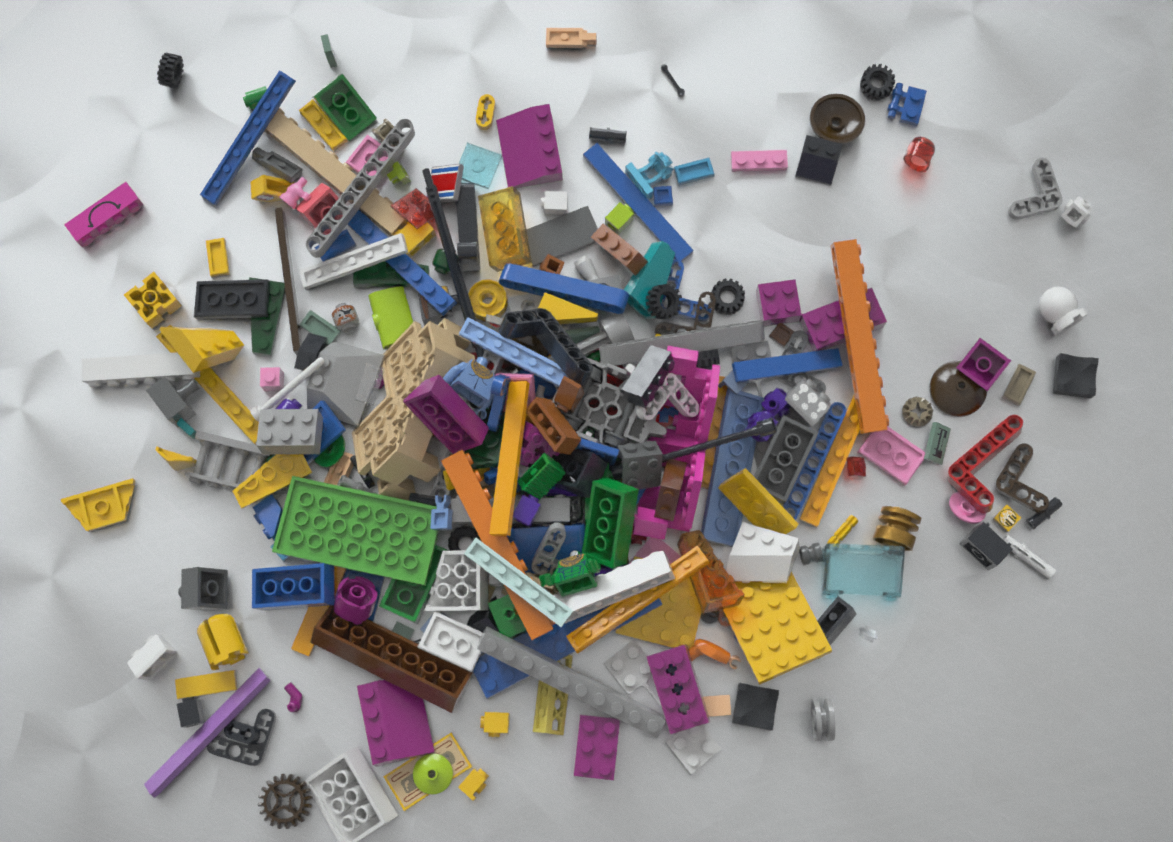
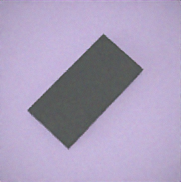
[519,206,598,267]

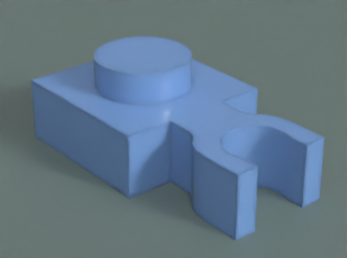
[430,495,453,530]

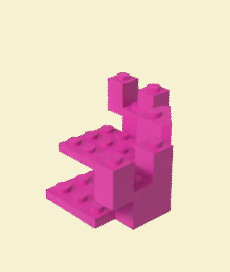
[633,346,720,540]

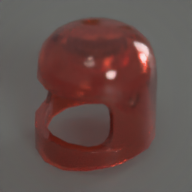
[903,136,935,173]

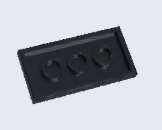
[194,279,270,319]

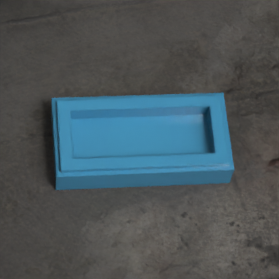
[674,158,715,186]

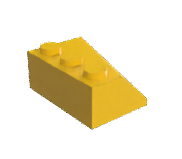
[159,327,244,373]

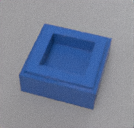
[653,186,673,207]

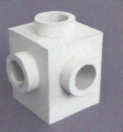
[1061,197,1093,228]

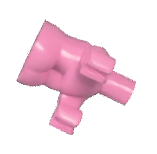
[279,177,311,209]

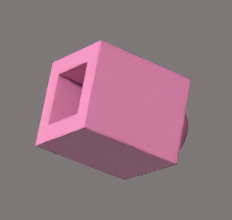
[260,367,284,391]

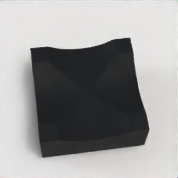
[1053,353,1099,399]
[732,683,779,731]

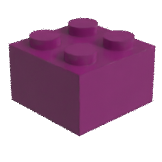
[756,279,802,326]

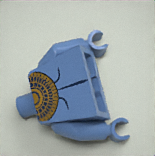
[443,357,494,420]

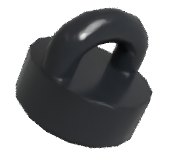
[700,604,720,624]

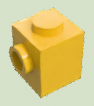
[480,712,510,737]

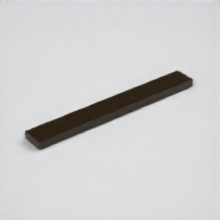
[275,207,302,355]

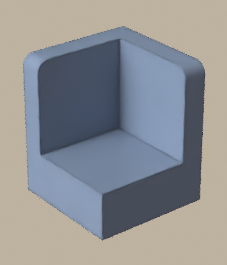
[718,370,749,395]

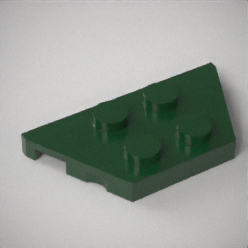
[464,405,505,469]

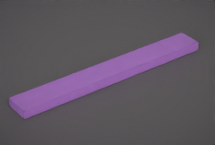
[144,668,271,798]

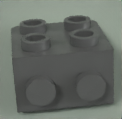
[618,441,663,489]

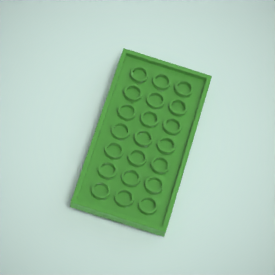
[272,476,439,586]

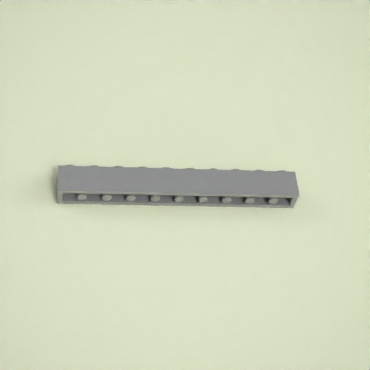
[477,627,666,739]

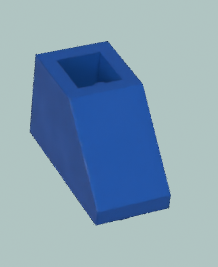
[252,495,283,541]

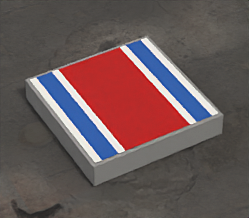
[426,164,464,204]

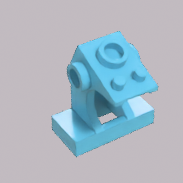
[625,152,674,200]

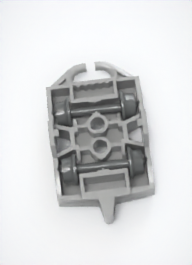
[536,358,667,459]

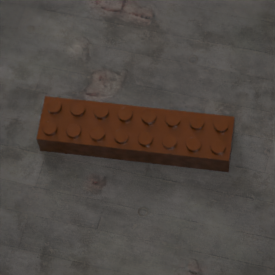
[310,605,473,713]

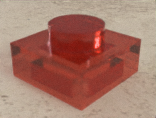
[846,456,866,478]

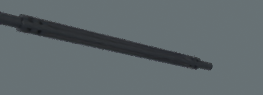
[422,168,484,358]

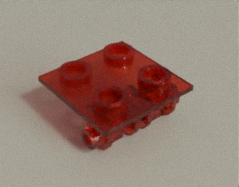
[390,188,436,229]

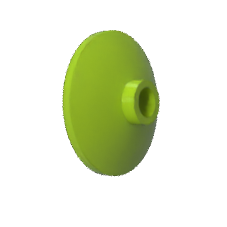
[413,754,453,795]

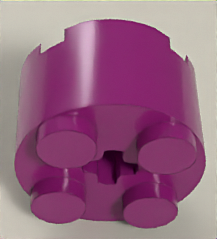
[334,576,377,624]

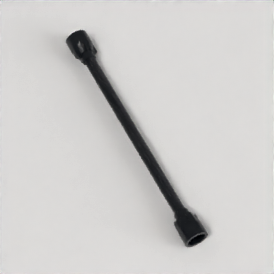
[611,418,777,481]

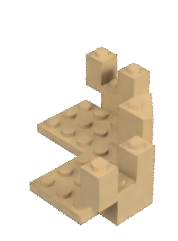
[352,318,475,501]

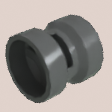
[799,543,823,566]

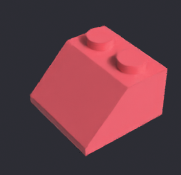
[295,183,343,235]

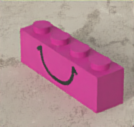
[64,182,144,247]

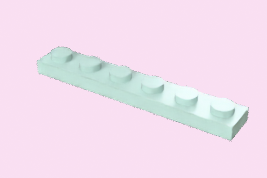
[464,538,573,627]

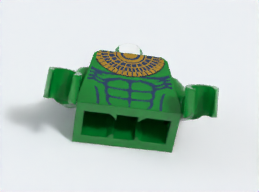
[539,551,601,597]

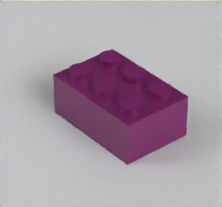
[574,715,620,780]

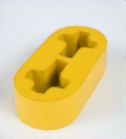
[476,94,495,130]

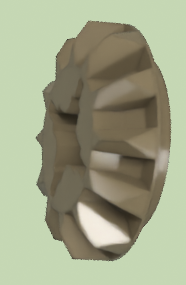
[902,396,934,427]

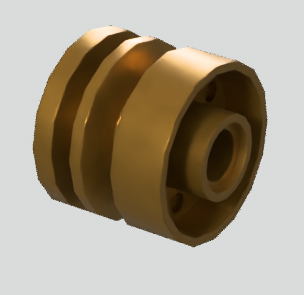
[873,506,922,551]

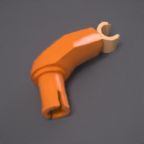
[688,639,741,669]

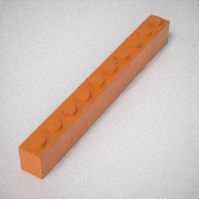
[830,239,889,434]
[441,450,555,640]

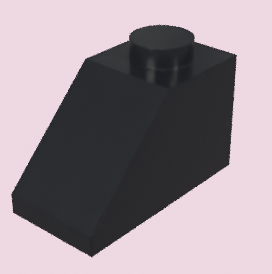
[294,333,327,371]

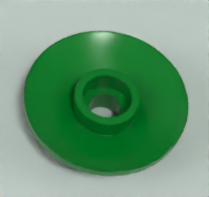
[314,435,345,467]

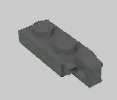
[252,147,303,183]

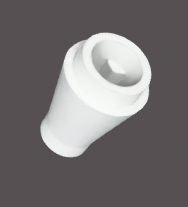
[574,255,599,281]

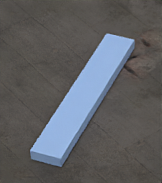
[459,317,567,387]

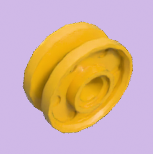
[468,279,508,322]

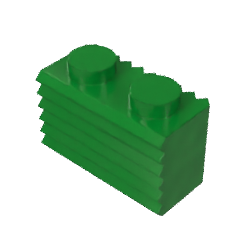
[518,453,565,500]

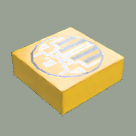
[993,505,1021,532]

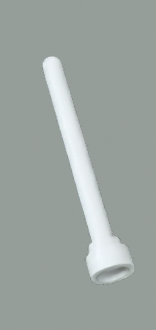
[251,357,325,422]

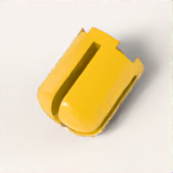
[197,614,249,670]

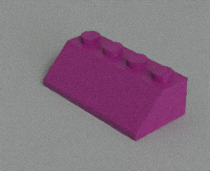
[403,375,489,454]

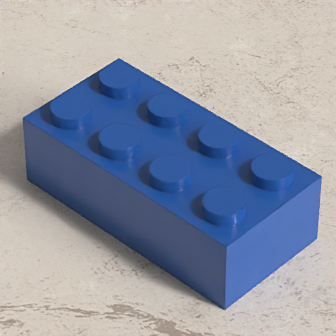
[252,563,335,611]

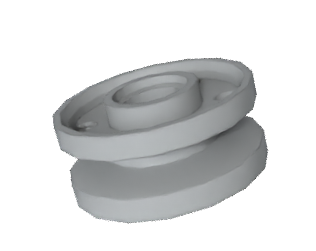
[811,698,835,741]

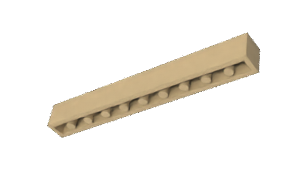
[265,107,408,237]

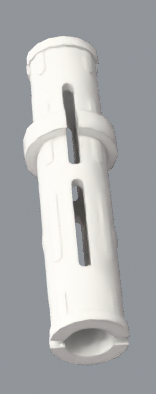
[1003,534,1056,579]

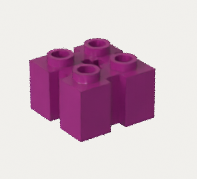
[520,420,559,467]

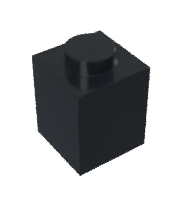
[177,696,205,728]

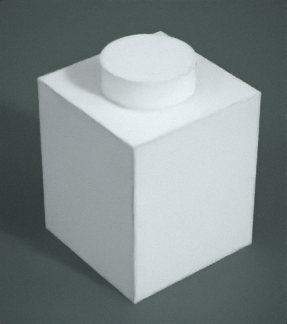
[541,191,568,216]

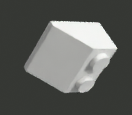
[128,634,177,681]

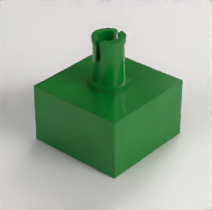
[488,594,527,639]

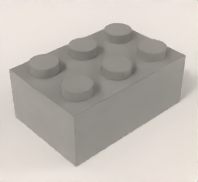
[256,409,323,454]

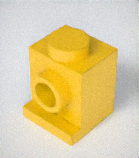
[458,768,489,801]

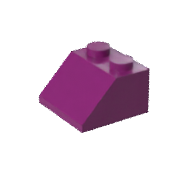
[956,338,1012,391]

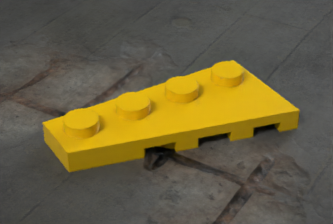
[232,454,312,509]

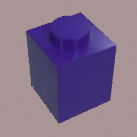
[513,495,541,528]

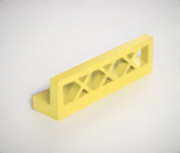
[533,655,573,735]

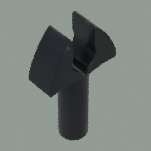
[350,455,375,489]

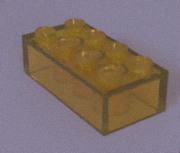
[478,186,532,272]

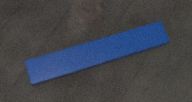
[732,348,843,383]

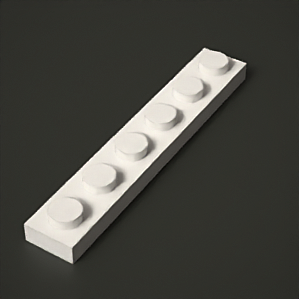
[300,233,408,289]

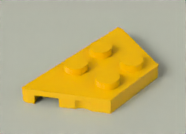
[61,478,136,532]

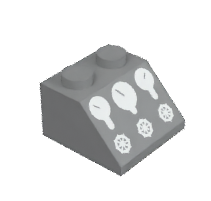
[785,377,831,427]

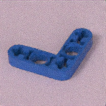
[661,259,711,322]
[487,374,511,432]

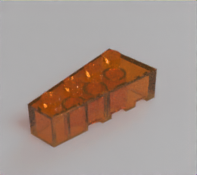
[677,530,745,614]

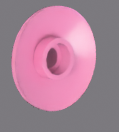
[949,492,986,524]

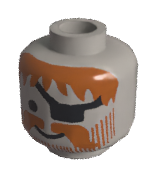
[332,303,359,332]

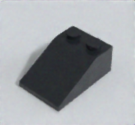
[552,449,608,498]

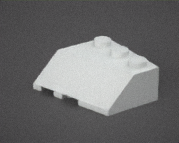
[724,522,800,583]
[424,550,488,611]

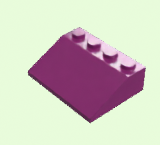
[496,104,563,190]
[357,680,435,767]

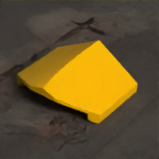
[155,446,197,471]

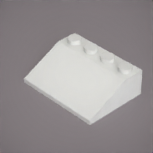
[304,746,398,842]

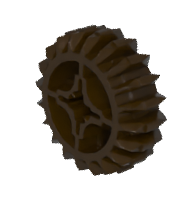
[258,774,313,829]

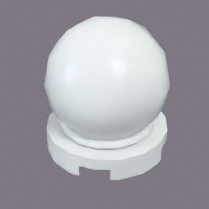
[1039,287,1089,336]

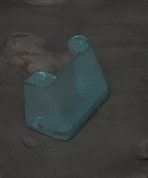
[821,544,905,601]

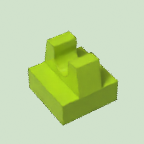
[387,161,411,185]

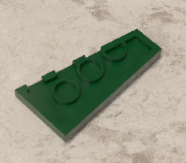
[353,261,430,287]
[249,277,285,356]

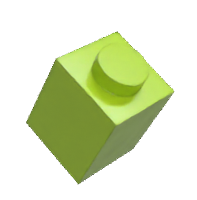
[605,202,634,235]

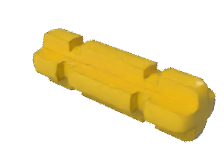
[827,515,858,549]

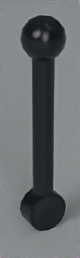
[661,64,685,97]

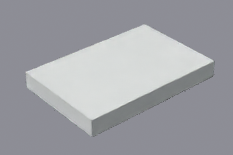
[418,611,483,672]

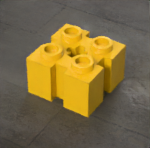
[124,272,182,329]

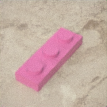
[731,150,788,172]

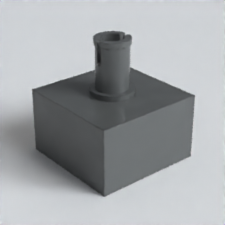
[146,376,200,427]
[178,567,228,611]

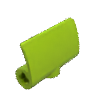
[368,286,413,350]

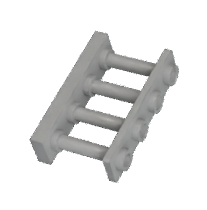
[184,431,270,492]

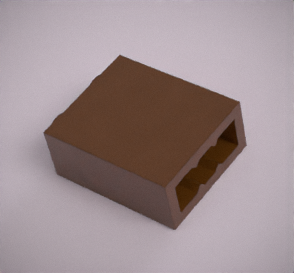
[654,460,687,521]

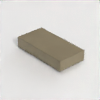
[1001,363,1036,406]

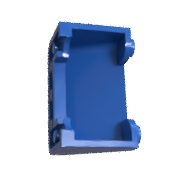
[507,522,586,574]

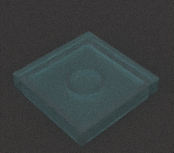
[459,142,502,190]

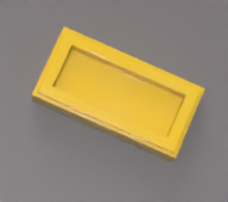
[206,238,230,278]

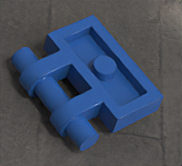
[887,83,927,126]

